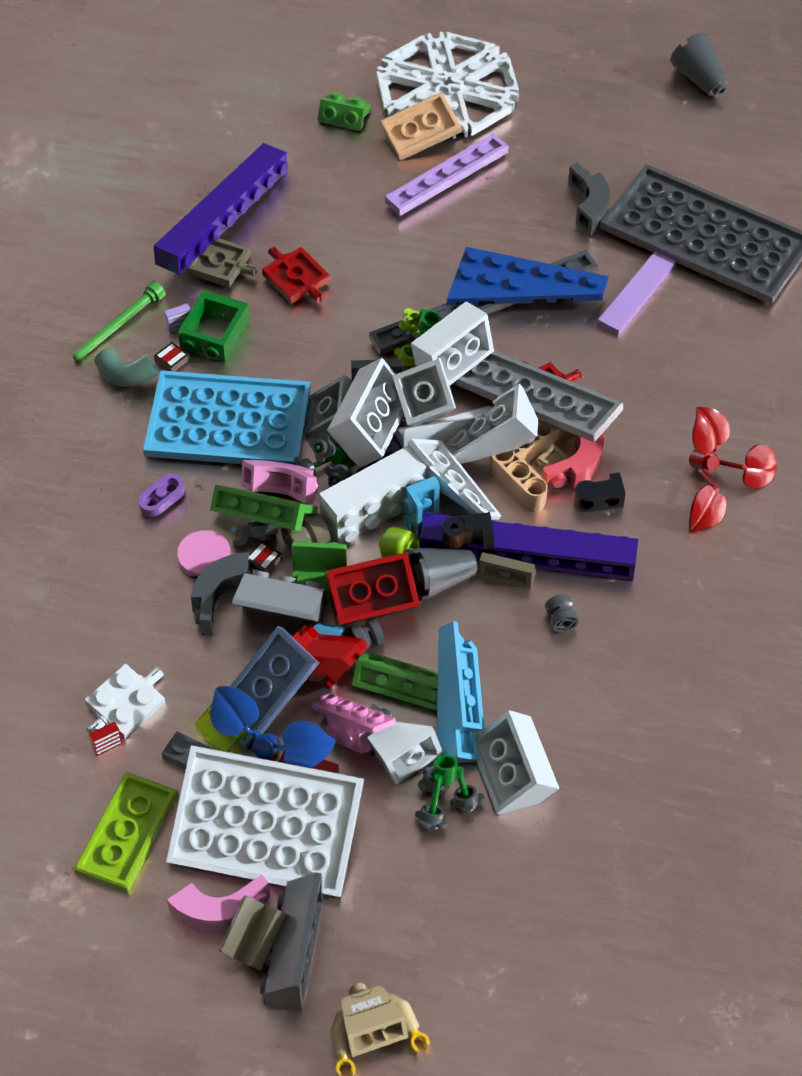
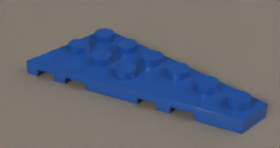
[447,247,609,306]

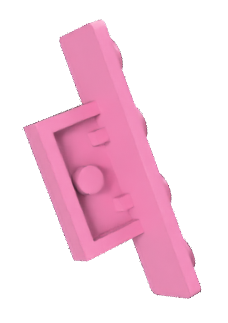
[311,693,396,754]

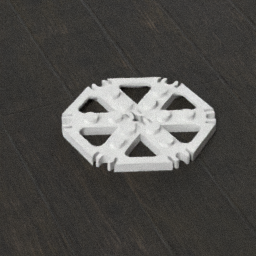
[376,32,519,139]

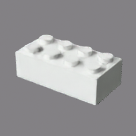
[327,358,404,468]
[319,445,426,544]

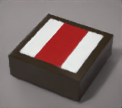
[154,342,190,371]
[249,541,283,573]

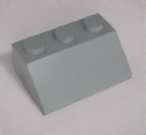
[232,570,328,623]

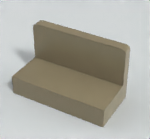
[479,552,537,588]
[219,895,286,971]

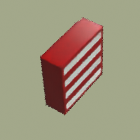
[89,722,122,756]

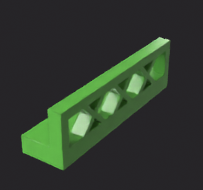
[210,485,318,531]
[352,651,438,710]

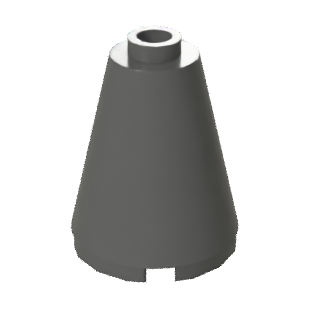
[670,32,728,97]
[403,548,479,602]

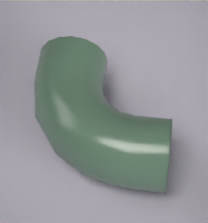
[94,348,160,387]

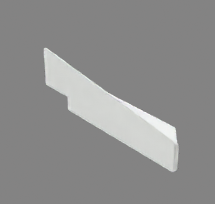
[395,406,493,448]

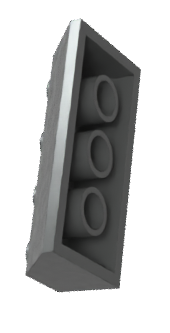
[260,872,323,1012]

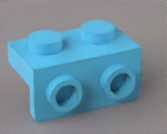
[403,476,440,537]

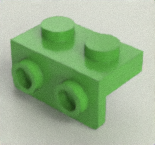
[318,92,372,131]

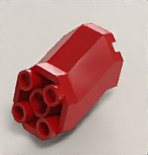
[293,626,370,689]

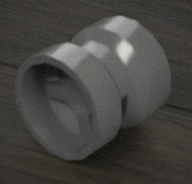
[545,594,579,632]
[348,618,385,651]

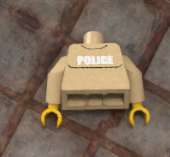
[331,983,429,1076]

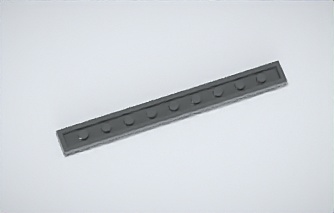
[369,250,598,356]

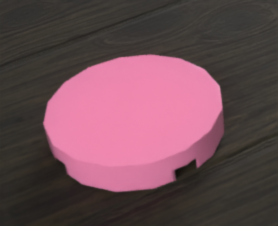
[177,530,231,577]

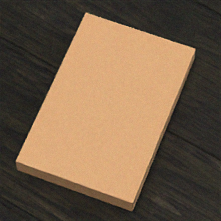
[380,92,462,161]

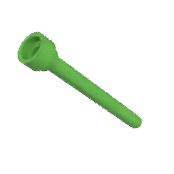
[72,280,166,361]

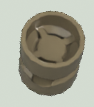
[281,512,330,554]

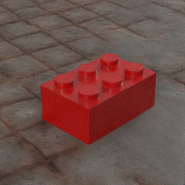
[324,552,420,626]

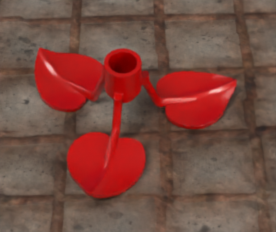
[689,407,777,531]

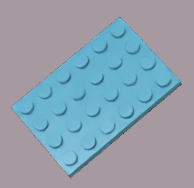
[143,370,311,465]

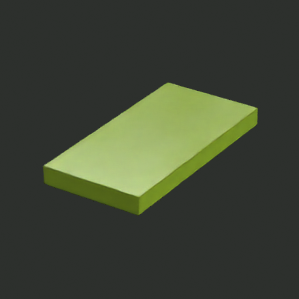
[74,772,179,893]

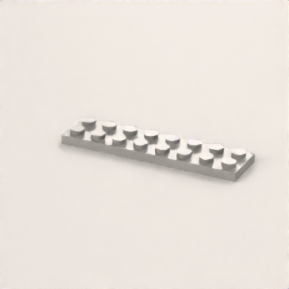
[452,351,623,442]

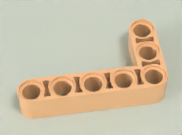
[490,419,575,512]

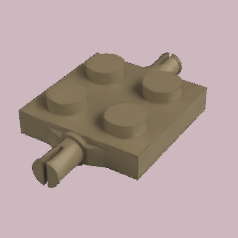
[186,238,258,287]

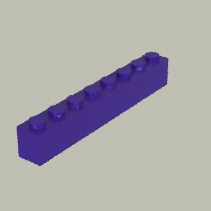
[153,143,288,275]
[420,513,638,580]

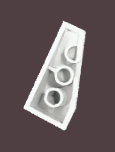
[444,384,538,464]
[408,439,501,520]

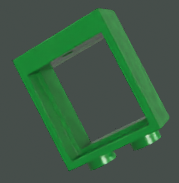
[178,290,250,362]

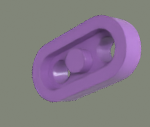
[138,474,185,517]

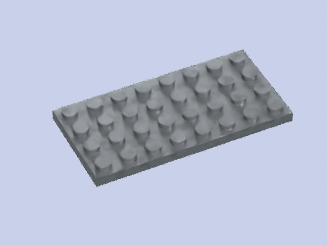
[600,164,802,305]

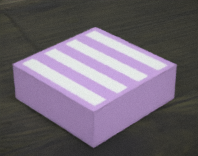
[164,304,191,333]

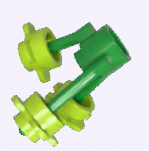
[394,308,441,368]

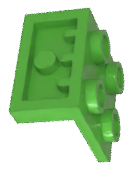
[291,541,347,601]

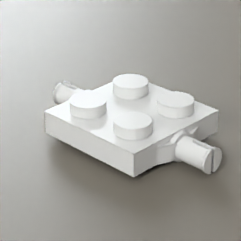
[85,664,165,739]

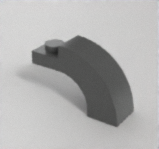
[568,163,610,237]
[191,553,250,635]

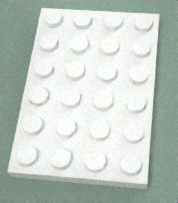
[166,745,364,897]

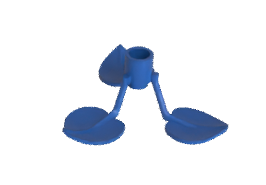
[210,686,336,768]

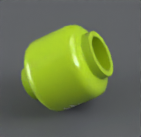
[379,527,420,558]

